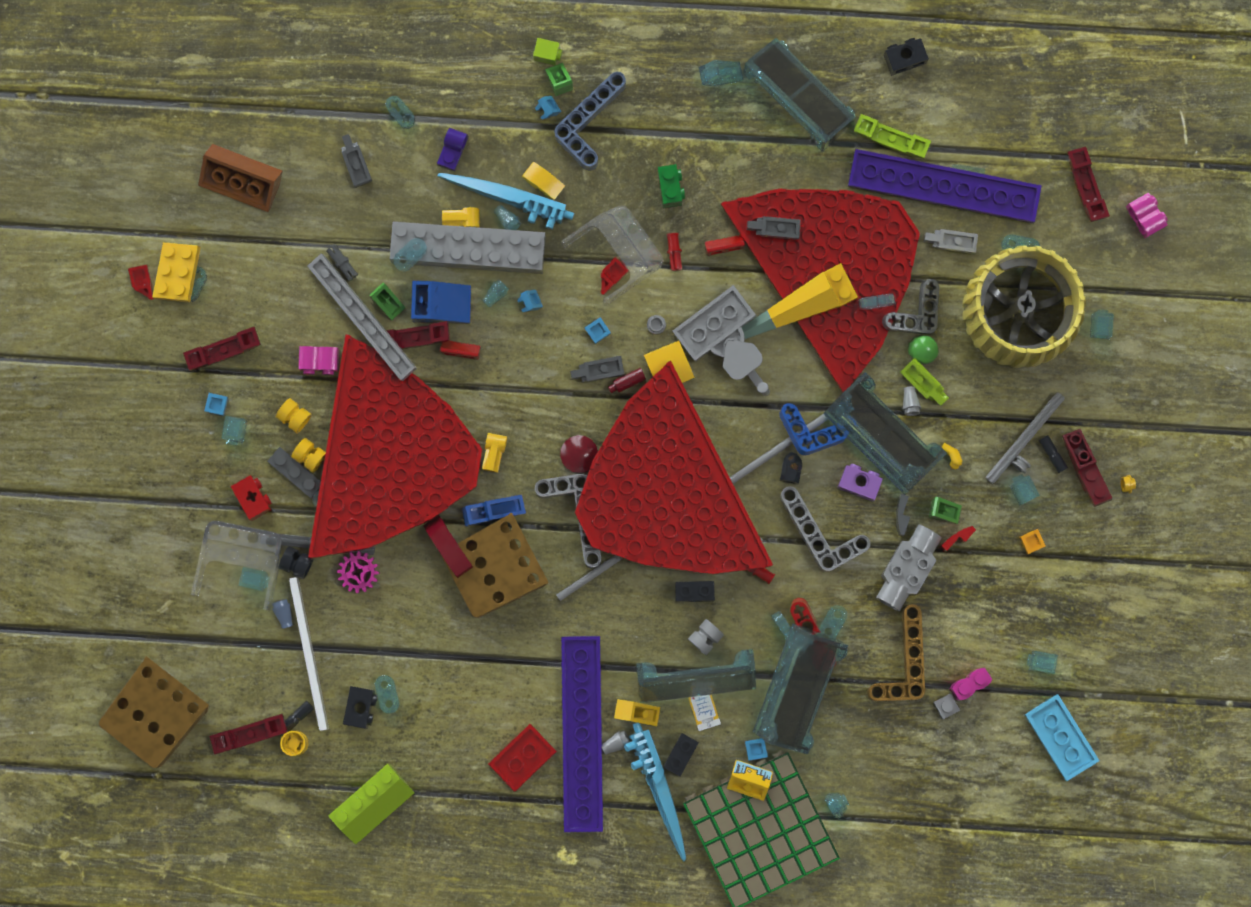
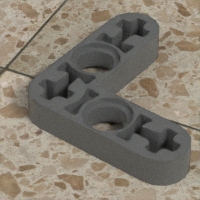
[882,279,939,335]

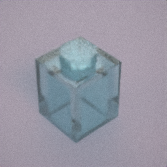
[1090,310,1114,339]
[221,416,247,446]
[1009,474,1040,505]
[238,567,270,592]
[1027,651,1058,675]

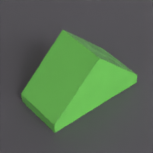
[545,63,573,96]
[369,282,406,320]
[928,497,962,524]

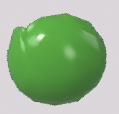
[908,335,939,365]

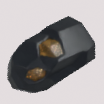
[779,452,802,485]

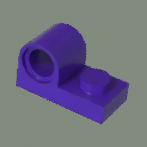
[437,128,469,171]

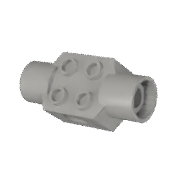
[876,525,942,611]

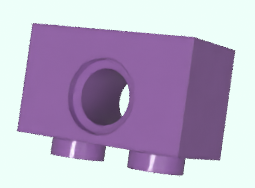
[837,464,883,502]

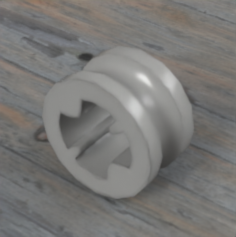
[1012,455,1031,474]

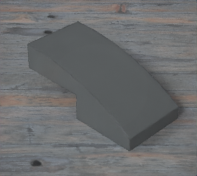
[896,494,910,537]

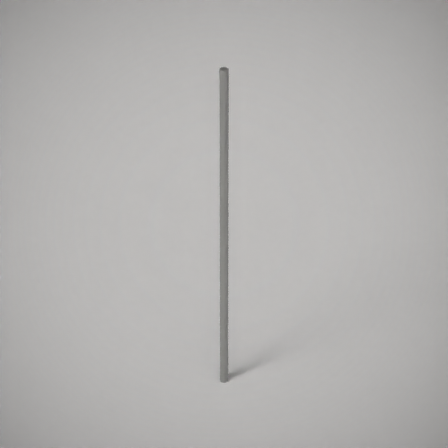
[556,412,830,601]

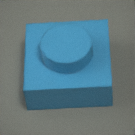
[585,317,611,344]
[204,393,228,416]
[745,738,768,761]

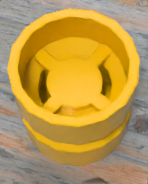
[275,398,312,434]
[291,438,326,473]
[280,731,309,756]

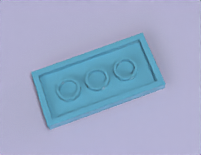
[1024,694,1100,781]

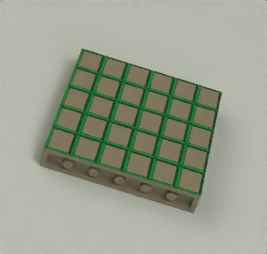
[683,750,840,907]

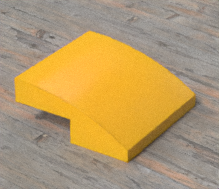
[644,340,695,383]

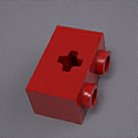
[230,475,272,521]

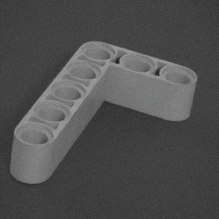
[535,474,601,568]
[780,487,870,572]

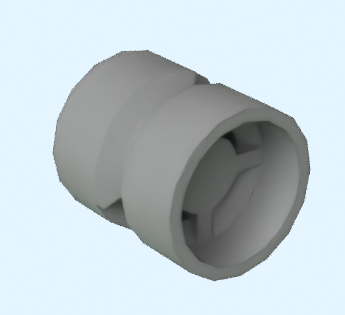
[688,619,724,655]

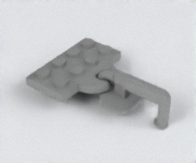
[673,285,770,396]

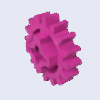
[337,551,380,593]

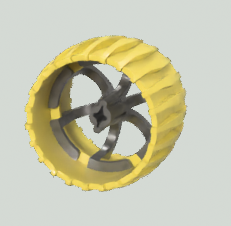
[962,245,1086,368]

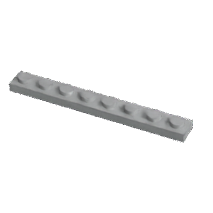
[308,254,417,381]

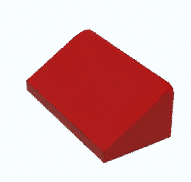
[704,235,745,256]
[440,341,481,360]

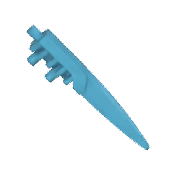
[437,173,574,230]
[624,722,686,862]

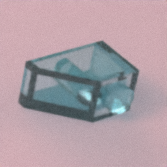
[699,60,744,86]

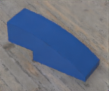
[462,495,526,527]

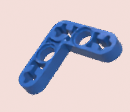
[779,403,848,456]

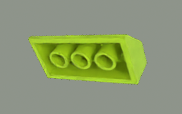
[328,763,415,845]

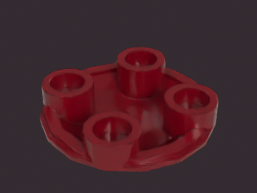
[560,435,598,473]

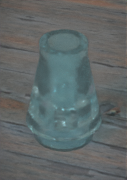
[494,205,521,230]
[482,279,509,308]

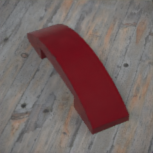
[1067,146,1110,222]
[386,321,450,349]
[183,327,261,371]
[423,515,473,578]
[209,714,288,755]

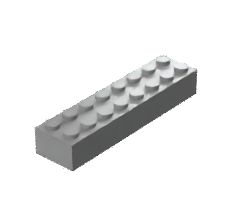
[390,222,546,274]

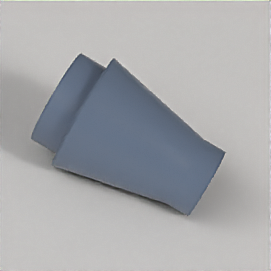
[272,599,293,629]

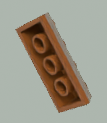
[198,144,283,212]

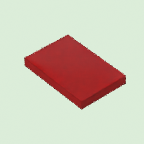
[488,724,557,792]

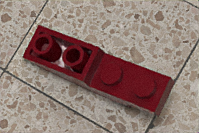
[1062,429,1112,507]

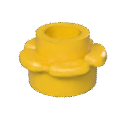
[1120,475,1136,494]

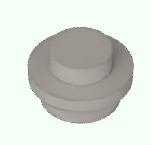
[647,315,666,334]

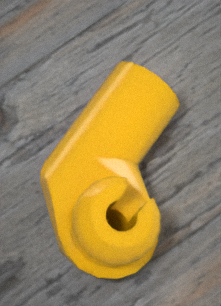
[940,443,963,470]

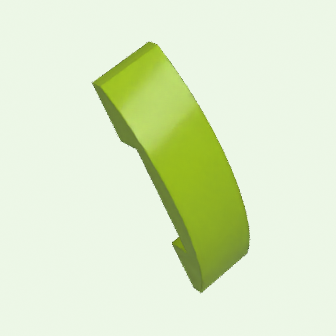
[854,114,931,159]

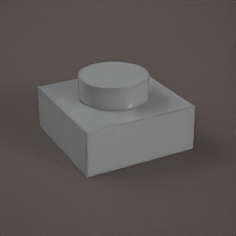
[933,693,960,720]

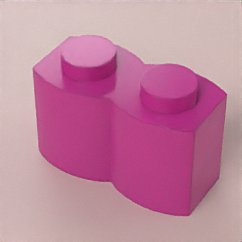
[1126,193,1168,239]
[299,346,339,375]
[949,668,992,700]

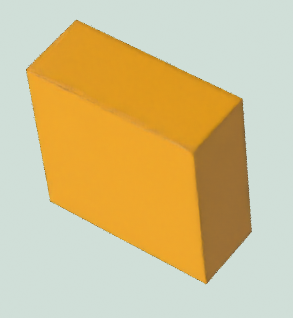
[1019,529,1046,555]

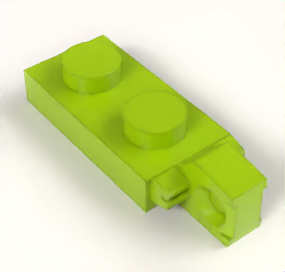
[900,358,949,406]

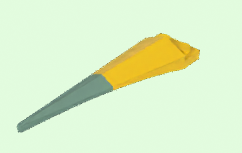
[742,263,859,339]

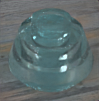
[824,792,849,818]

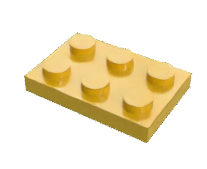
[152,242,201,303]

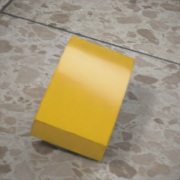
[521,162,565,200]

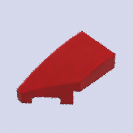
[601,257,630,295]
[128,264,154,300]
[939,526,976,552]

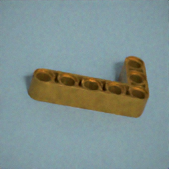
[867,604,925,701]

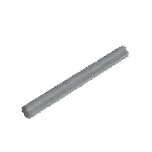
[986,392,1065,484]

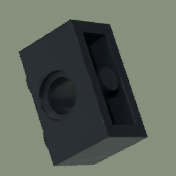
[884,38,929,76]
[675,581,715,602]
[343,686,377,729]
[663,733,699,777]

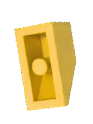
[614,699,661,726]

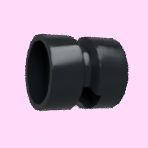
[278,546,314,580]

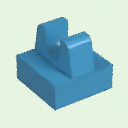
[535,96,562,119]
[517,290,543,312]

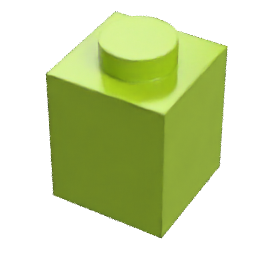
[533,38,563,66]

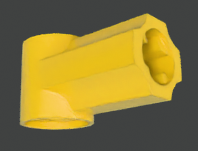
[442,207,480,228]
[482,433,507,473]

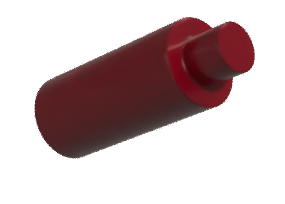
[608,368,646,393]

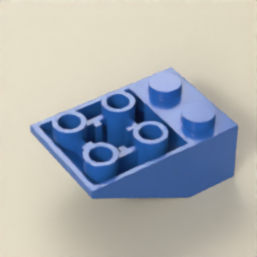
[411,281,471,323]

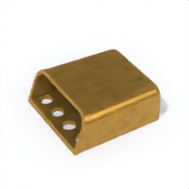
[442,513,549,618]
[99,656,209,768]

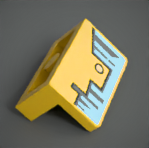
[727,760,773,801]

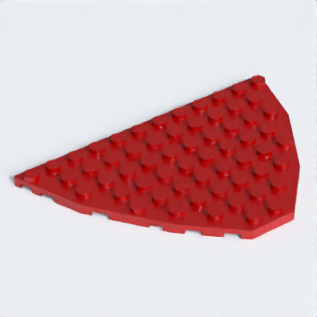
[721,188,920,393]
[308,334,482,559]
[575,361,773,575]

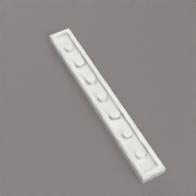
[289,577,329,731]

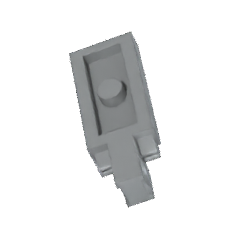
[924,229,978,254]

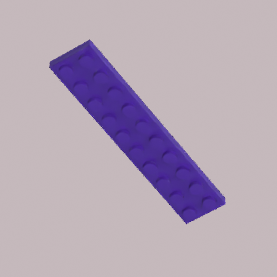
[848,149,1042,224]
[561,636,603,832]

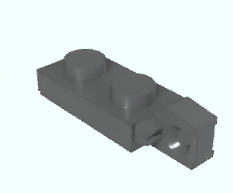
[341,134,373,188]
[747,216,801,240]
[570,356,625,382]

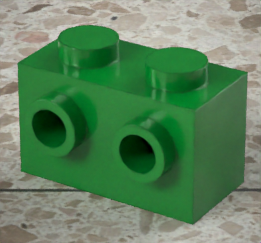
[657,164,685,209]

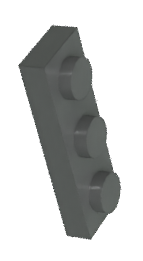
[267,447,321,499]

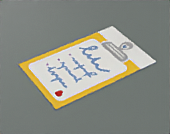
[688,689,721,731]

